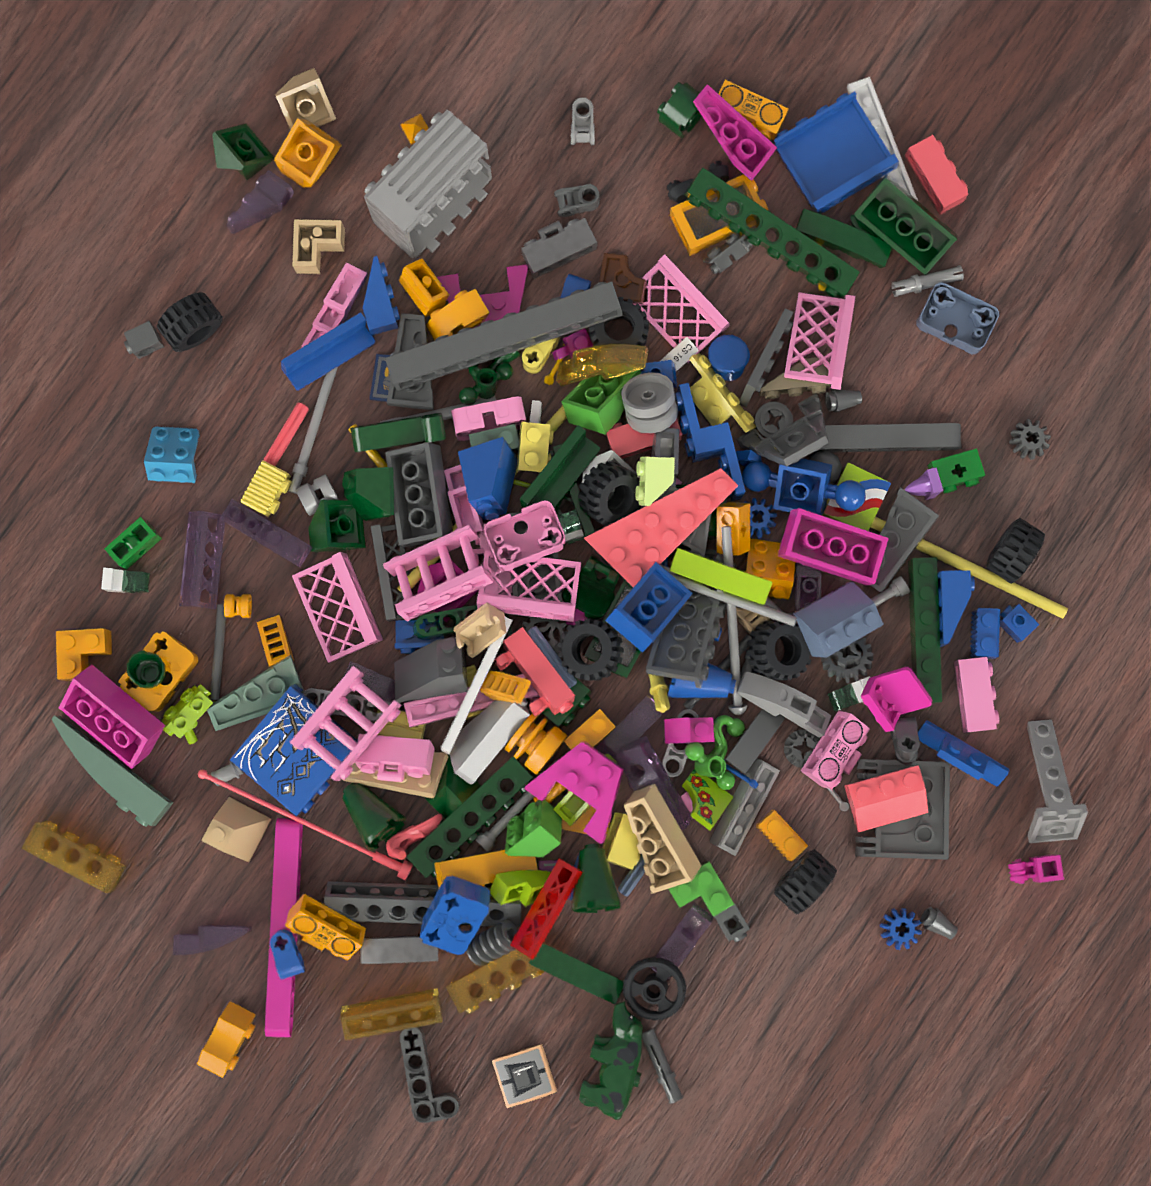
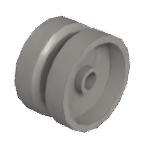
[621,372,678,434]

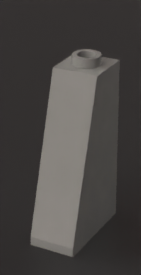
[450,693,530,785]

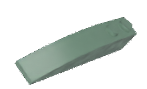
[51,715,174,827]

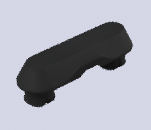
[667,161,729,203]

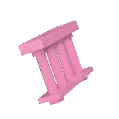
[383,525,493,621]
[290,666,402,781]

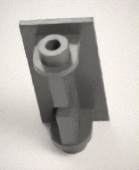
[702,233,752,274]

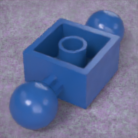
[742,458,866,516]

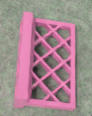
[634,255,730,363]
[784,293,855,390]
[477,550,581,622]
[292,552,383,663]

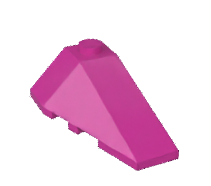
[693,84,777,181]

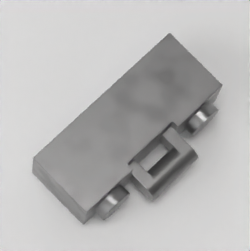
[521,218,597,279]

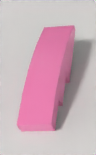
[302,262,367,347]

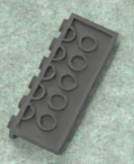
[646,545,737,688]

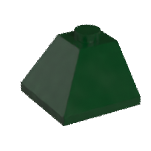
[342,467,394,521]
[308,500,366,552]

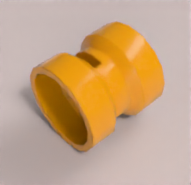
[224,594,252,618]

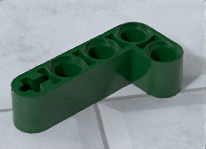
[350,413,446,452]
[413,605,512,649]

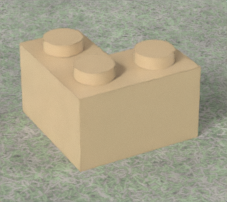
[293,220,345,274]

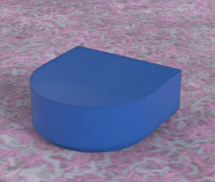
[736,450,762,467]

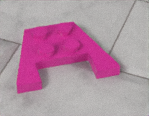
[437,265,528,328]
[524,741,624,844]

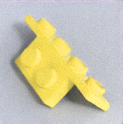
[689,353,756,433]

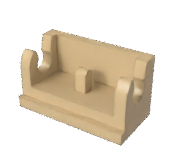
[454,603,506,658]

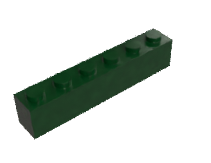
[908,558,942,703]

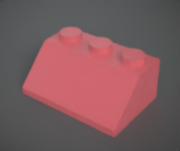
[844,765,928,832]

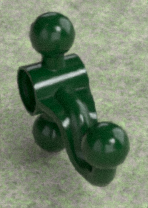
[459,362,513,405]

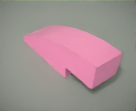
[444,465,484,533]

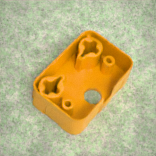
[118,631,198,712]

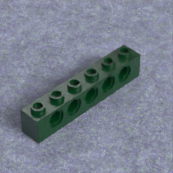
[406,757,533,878]

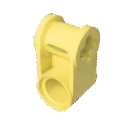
[522,337,560,374]

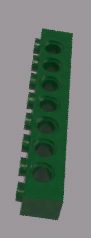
[684,168,860,298]

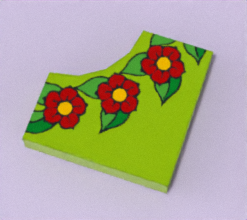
[682,768,733,831]

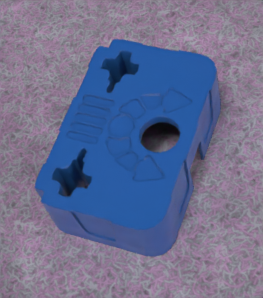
[420,876,490,955]

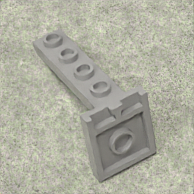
[1027,719,1088,843]

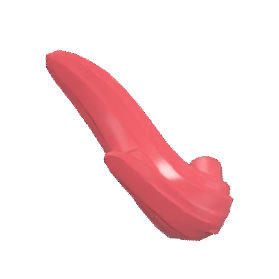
[386,814,442,860]

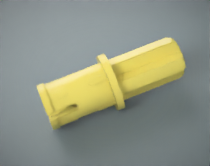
[648,674,670,713]

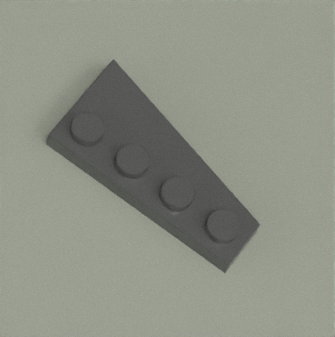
[387,313,434,410]
[871,487,940,593]

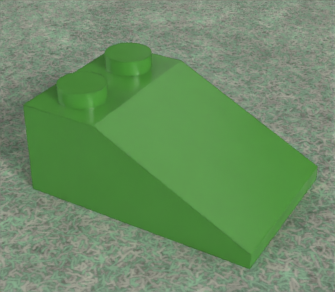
[562,358,641,434]

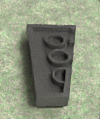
[739,308,793,407]

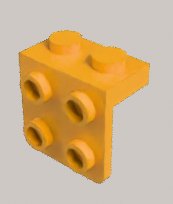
[746,539,795,599]

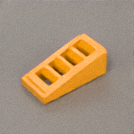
[257,615,294,667]
[480,671,531,704]

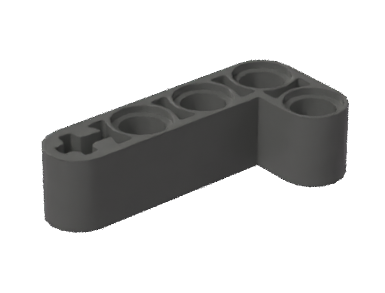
[400,1023,460,1123]

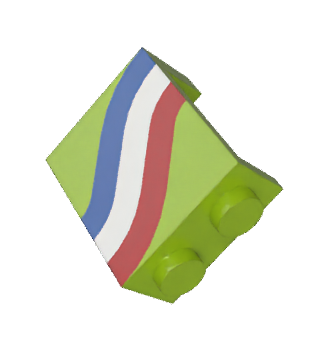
[822,463,891,531]

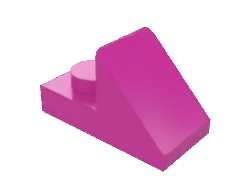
[664,717,714,744]

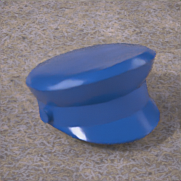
[708,335,750,381]

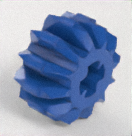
[744,498,777,539]
[879,908,922,950]

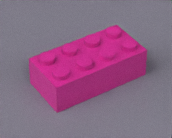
[777,508,889,585]
[59,665,165,769]

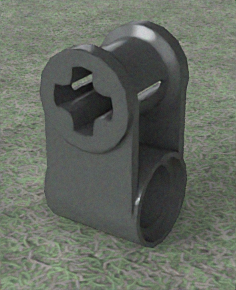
[554,184,600,217]
[890,717,920,765]

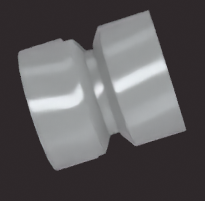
[296,474,339,516]

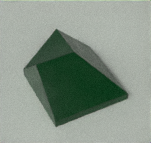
[212,123,274,181]
[424,754,481,819]

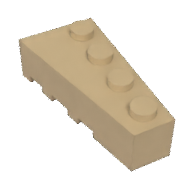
[624,784,701,894]

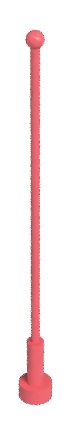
[198,769,413,880]

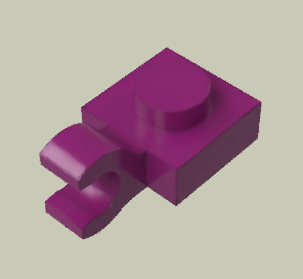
[551,328,595,361]

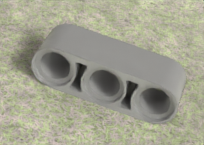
[661,709,699,777]

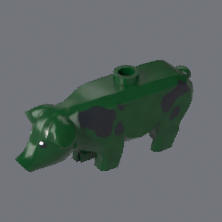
[579,1001,643,1120]

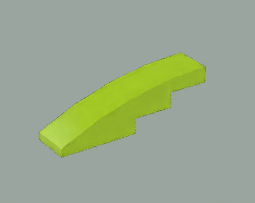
[669,548,773,605]

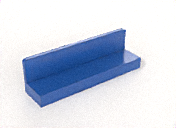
[281,312,375,391]

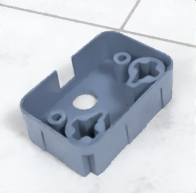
[916,282,999,354]

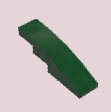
[795,209,892,268]
[528,943,624,1004]

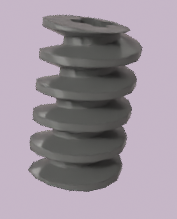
[466,920,518,966]

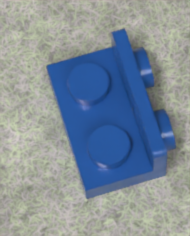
[395,620,444,654]

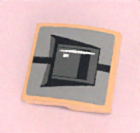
[492,1044,557,1108]

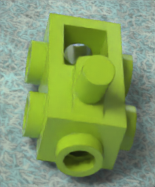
[161,684,213,744]

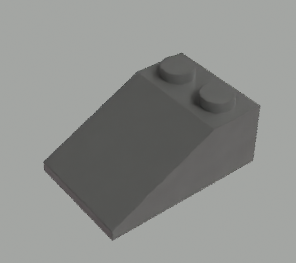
[394,637,468,703]

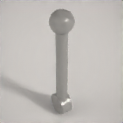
[827,788,849,811]

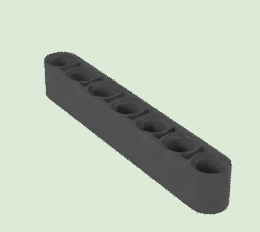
[812,423,962,453]

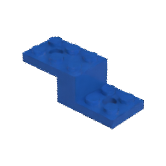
[675,383,746,502]

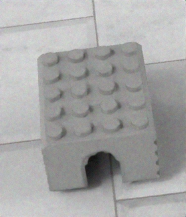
[364,110,492,259]

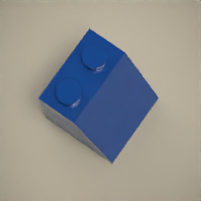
[458,437,518,521]

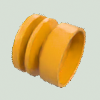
[504,713,567,775]

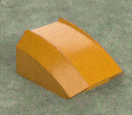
[274,118,341,188]

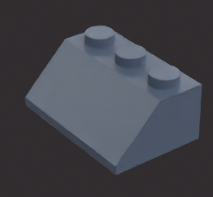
[793,581,884,657]

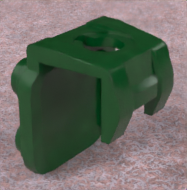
[562,554,620,620]

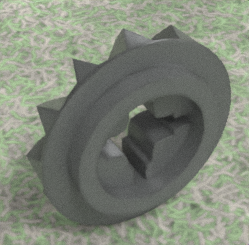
[755,402,793,437]
[784,729,820,768]

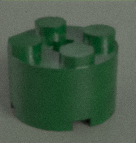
[656,82,702,139]

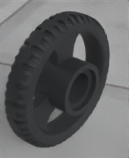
[623,957,686,1020]

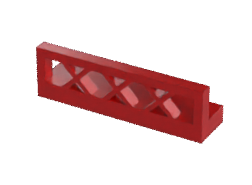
[510,859,583,960]

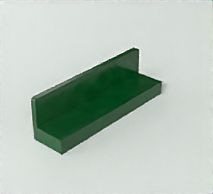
[520,425,600,509]

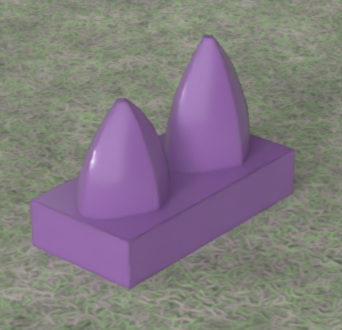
[905,467,943,500]

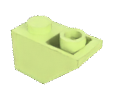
[635,457,675,506]

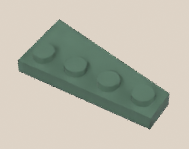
[207,655,304,731]

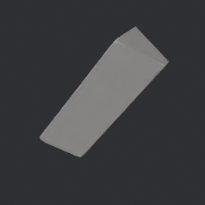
[710,758,780,856]

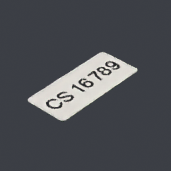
[660,337,699,371]

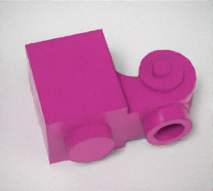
[1008,854,1064,884]

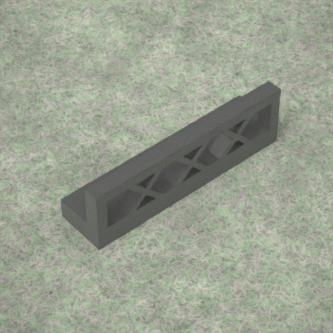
[371,524,413,622]

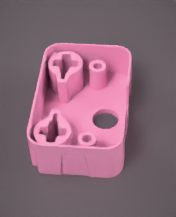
[451,396,526,441]
[484,501,565,572]

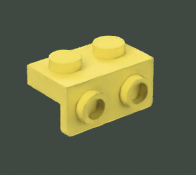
[517,422,553,473]

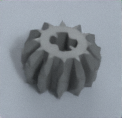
[1009,419,1051,460]

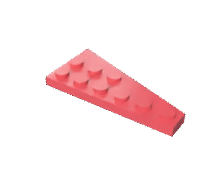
[584,469,738,588]

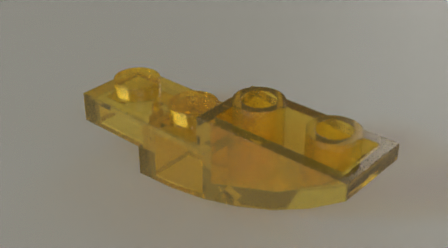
[556,344,649,386]

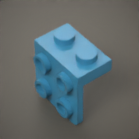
[144,427,199,483]

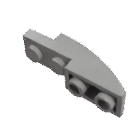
[736,671,831,738]

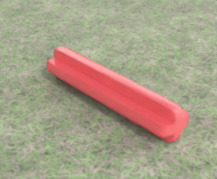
[264,402,309,466]

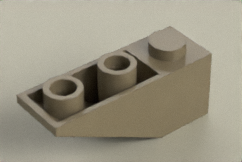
[759,357,831,399]

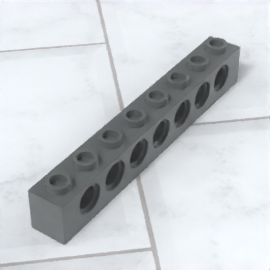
[324,881,522,927]

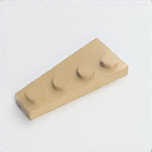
[342,752,448,798]

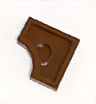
[599,253,647,304]

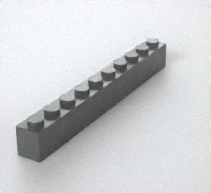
[385,282,622,391]

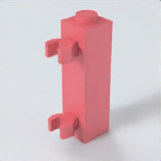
[495,627,575,716]

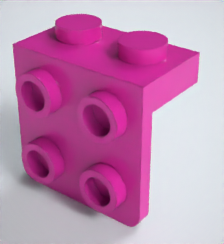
[860,667,932,732]

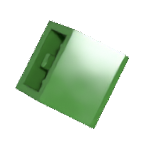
[505,800,562,857]

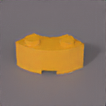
[426,289,489,340]
[197,1001,256,1078]

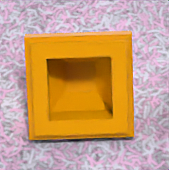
[400,114,429,145]

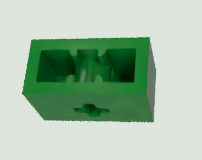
[927,448,985,494]
[104,517,162,570]

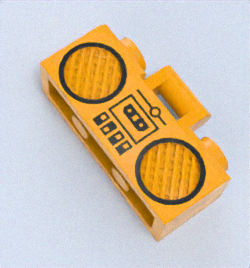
[718,80,789,141]
[285,894,366,960]

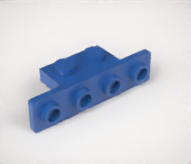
[918,720,1009,786]

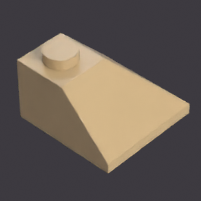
[275,68,336,130]
[201,797,272,862]

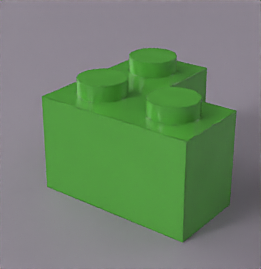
[668,861,734,917]

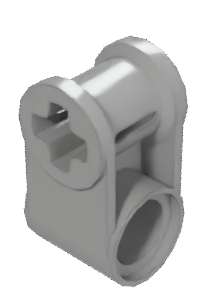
[571,97,594,145]

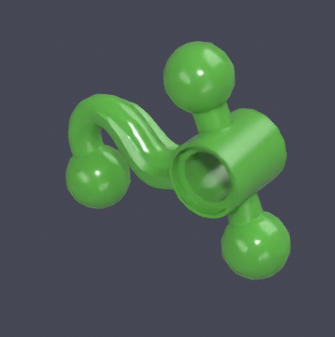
[685,715,745,790]

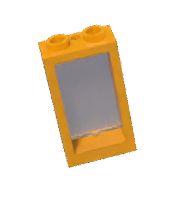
[670,174,768,256]

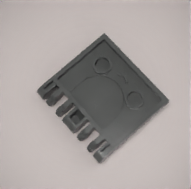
[855,759,950,860]

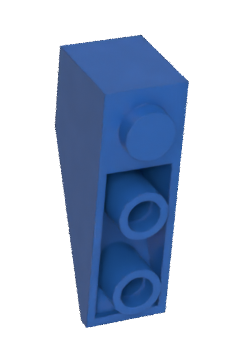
[363,256,400,336]

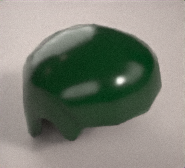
[127,650,166,689]

